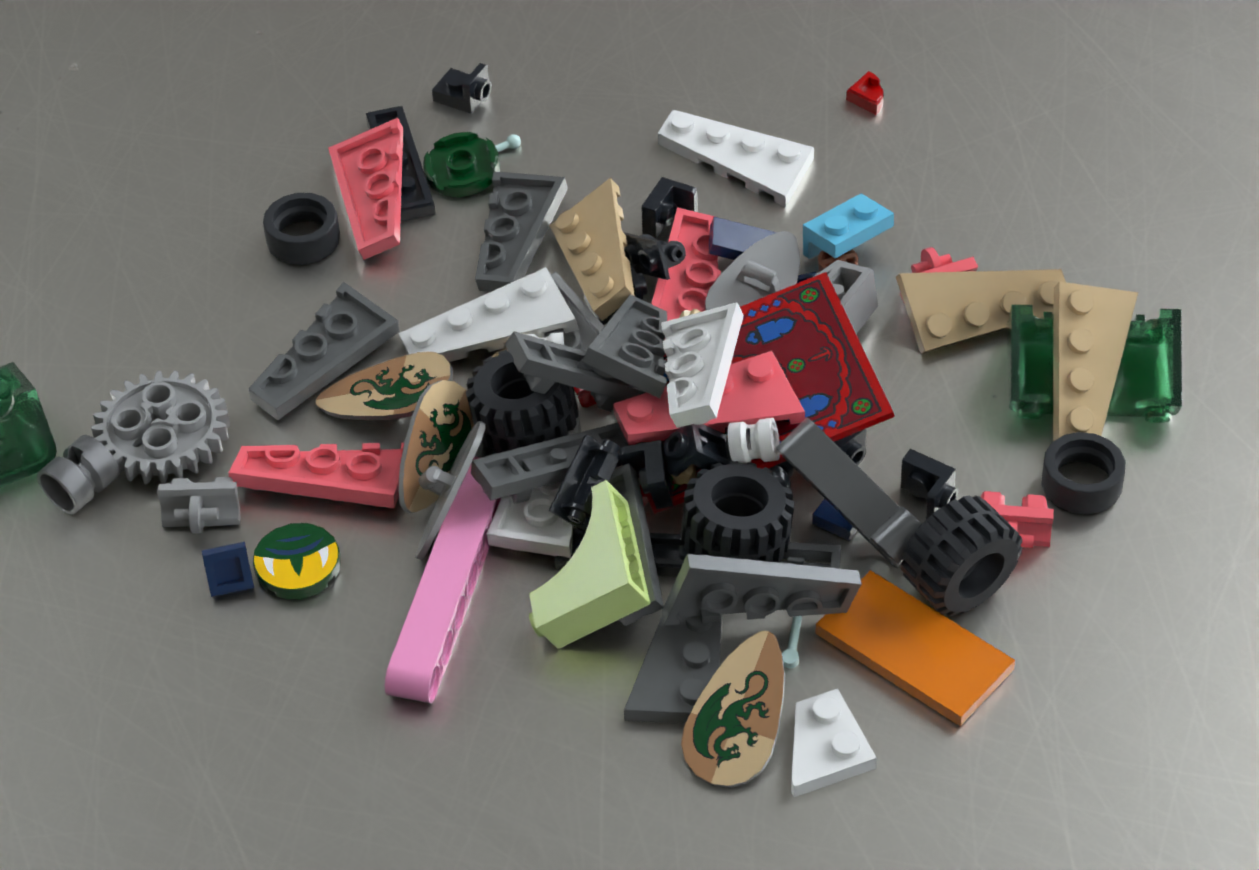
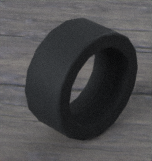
[263,193,340,265]
[1041,432,1126,514]

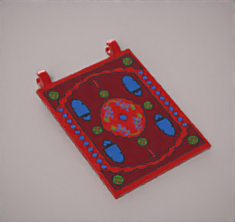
[574,272,895,514]

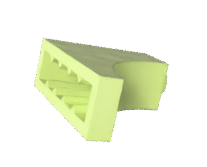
[529,480,650,649]

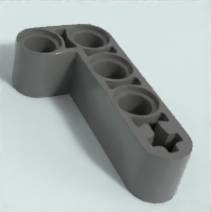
[776,417,921,568]

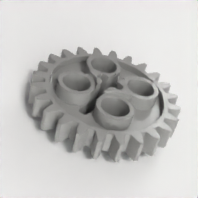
[91,370,230,484]

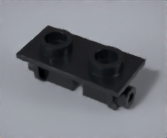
[623,232,686,280]
[548,434,620,532]

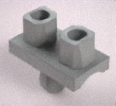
[157,477,241,533]

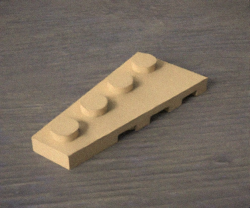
[549,177,635,321]
[896,269,1066,354]
[1053,281,1138,441]

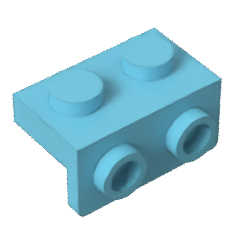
[803,193,894,259]

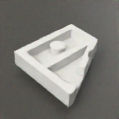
[791,688,877,797]

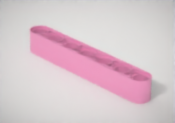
[385,456,502,703]

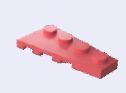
[328,118,403,260]

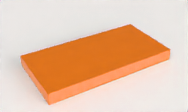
[815,570,1015,726]

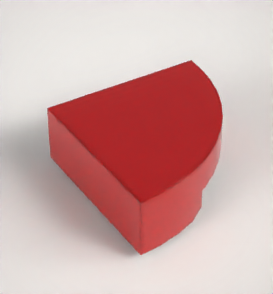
[846,71,884,115]

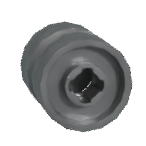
[37,435,120,515]

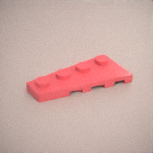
[651,207,721,321]
[613,351,805,445]
[228,442,404,508]

